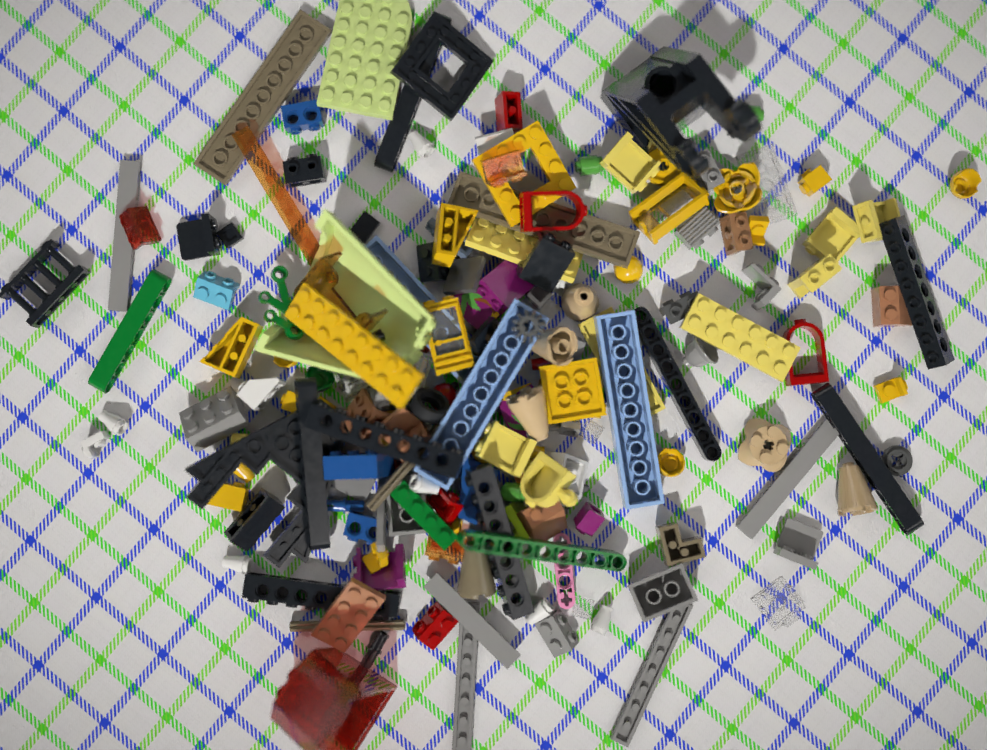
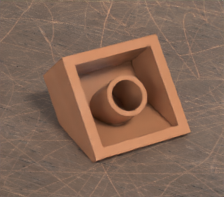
[871,286,912,327]
[516,501,568,541]

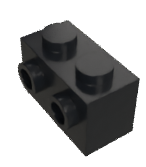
[282,154,326,188]

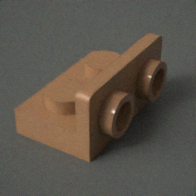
[719,212,753,256]

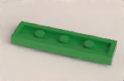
[390,480,457,551]

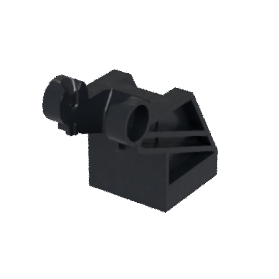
[600,46,762,180]

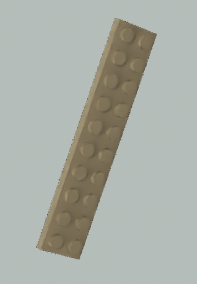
[193,10,332,186]
[447,171,640,269]

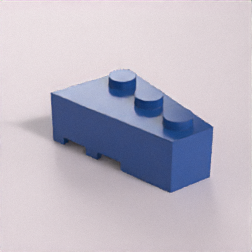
[323,450,394,480]
[458,457,499,525]

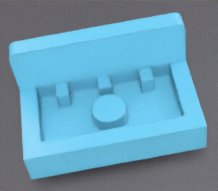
[193,271,240,311]

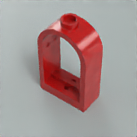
[519,191,588,232]
[782,319,829,386]

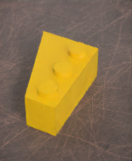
[431,203,479,267]
[199,317,263,379]

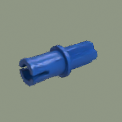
[327,498,365,514]

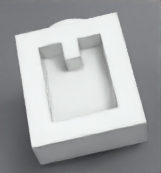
[80,431,111,459]

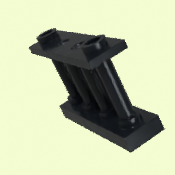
[0,239,91,328]

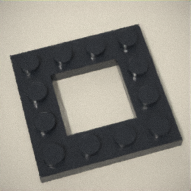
[390,12,494,121]

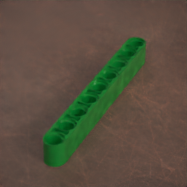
[457,529,627,571]

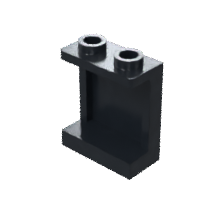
[516,231,576,293]

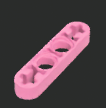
[553,533,575,609]

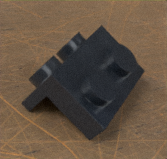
[416,242,449,284]

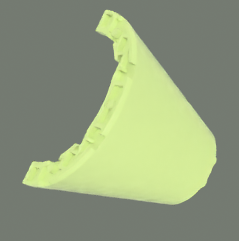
[254,209,437,378]

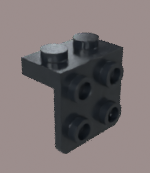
[176,213,221,261]

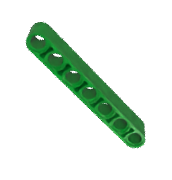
[88,269,172,394]

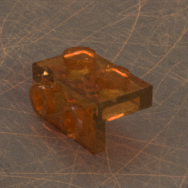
[481,150,528,188]
[425,535,468,565]

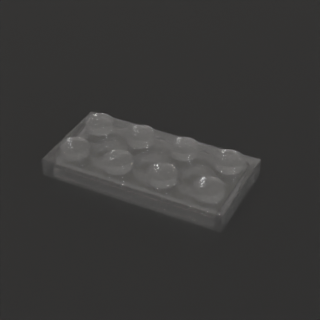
[735,143,798,224]

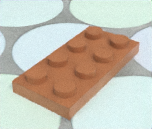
[311,577,386,653]

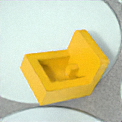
[362,542,389,574]

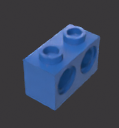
[281,99,325,135]
[343,512,388,546]

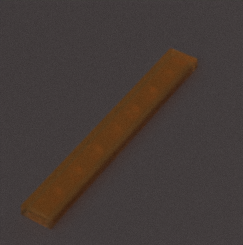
[232,126,320,267]

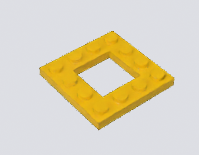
[471,120,576,228]

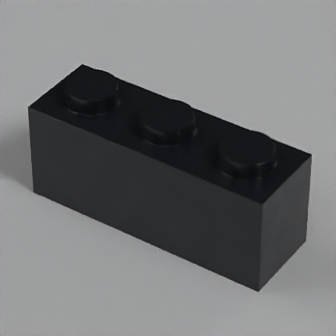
[224,488,285,552]

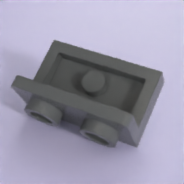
[659,291,698,324]

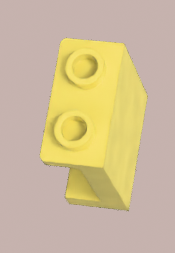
[599,132,661,194]
[852,198,900,243]
[802,206,860,263]
[787,254,842,299]
[475,420,537,477]

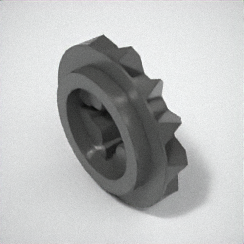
[881,445,913,476]

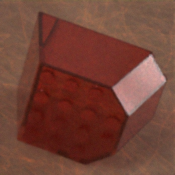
[271,647,398,750]

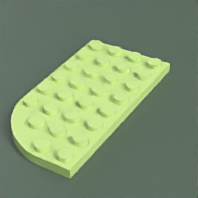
[317,0,412,120]

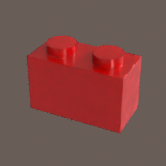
[495,91,523,134]

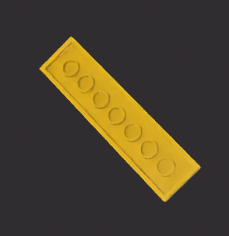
[284,283,424,409]

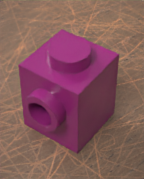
[573,501,605,537]

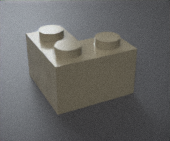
[655,522,706,566]

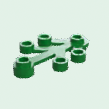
[258,266,304,340]

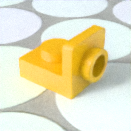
[748,215,770,246]
[873,377,908,403]

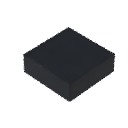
[217,222,244,249]

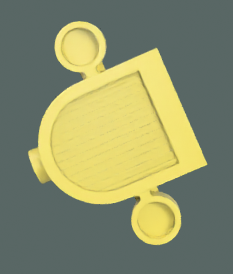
[520,450,578,509]

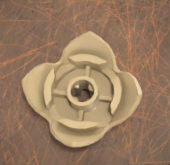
[738,418,792,472]

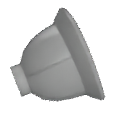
[682,336,718,368]

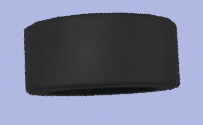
[410,387,450,425]

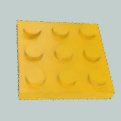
[539,357,606,425]

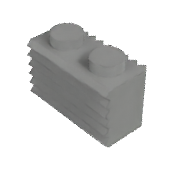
[674,206,720,250]

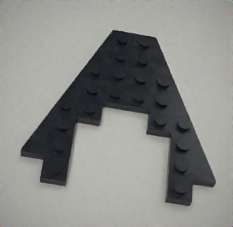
[184,398,348,568]

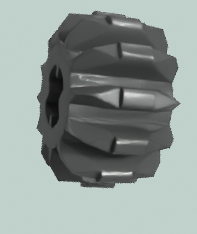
[512,309,546,344]

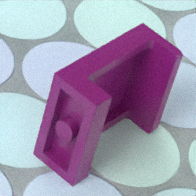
[477,260,535,315]

